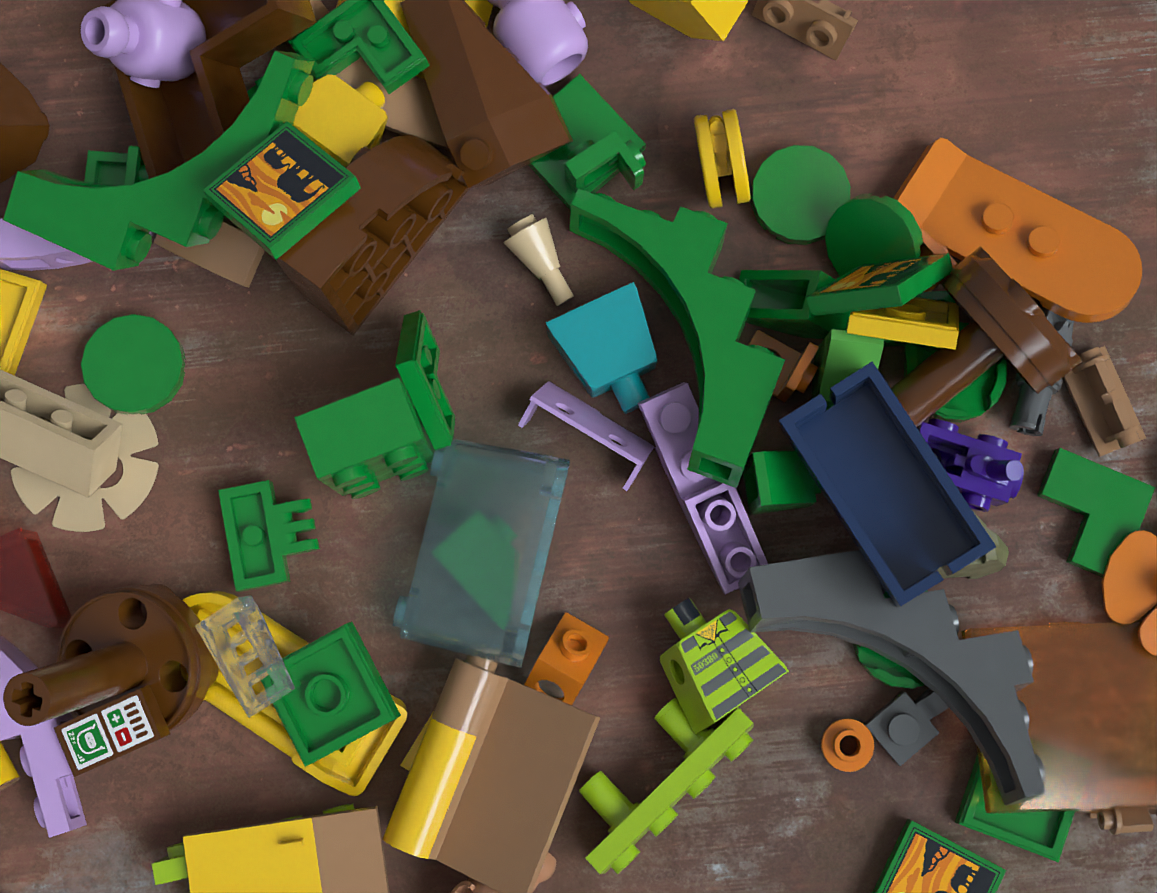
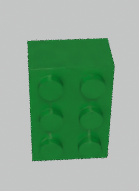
[294,378,437,499]

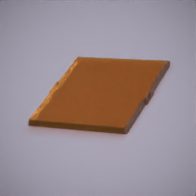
[961,621,1157,814]

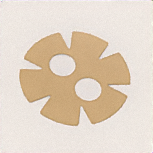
[10,384,159,532]

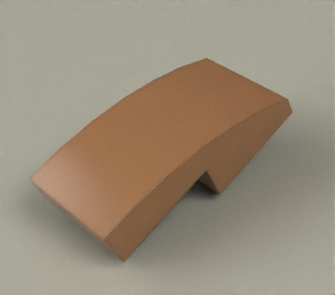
[154,220,265,288]

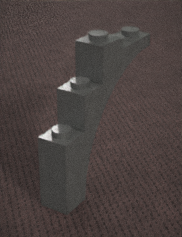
[738,550,1046,806]

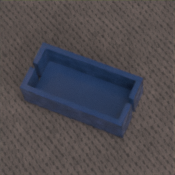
[779,362,996,607]

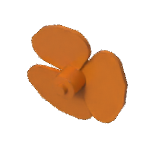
[1101,530,1157,656]

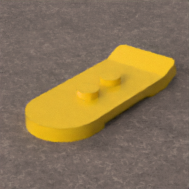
[180,591,408,796]

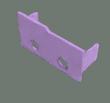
[518,381,655,491]

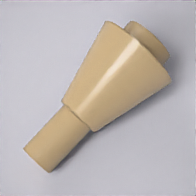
[504,214,574,306]

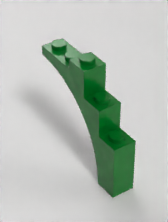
[3,51,315,271]
[569,188,785,488]

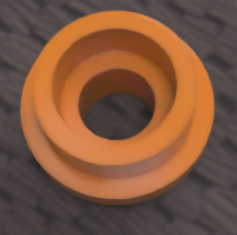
[821,719,874,772]

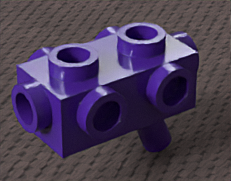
[917,419,1024,512]

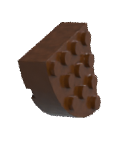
[276,134,470,336]

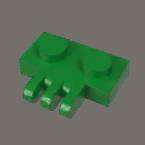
[218,480,320,592]

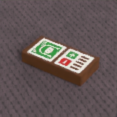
[54,685,171,777]

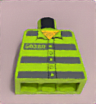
[660,598,789,735]

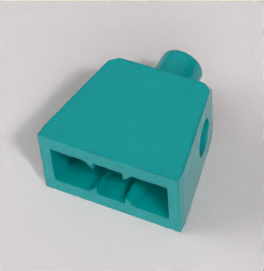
[546,282,657,414]

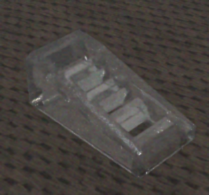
[195,595,295,718]

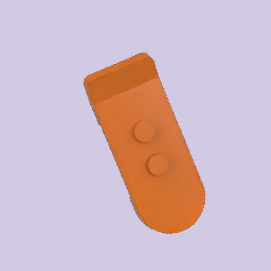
[893,138,1142,323]

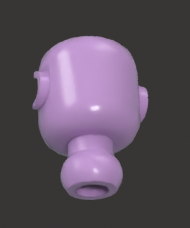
[81,0,207,88]
[488,0,588,87]

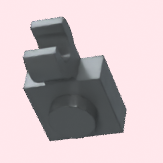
[863,688,949,766]

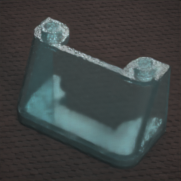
[393,439,570,668]

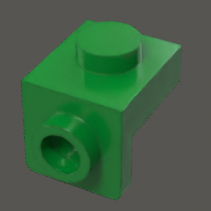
[565,130,646,194]
[84,146,149,186]

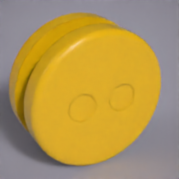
[694,109,751,209]

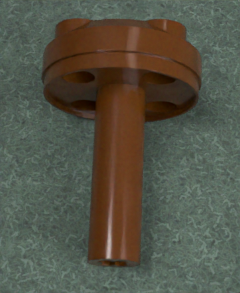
[891,246,1082,427]
[3,584,219,731]

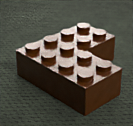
[104,0,317,179]

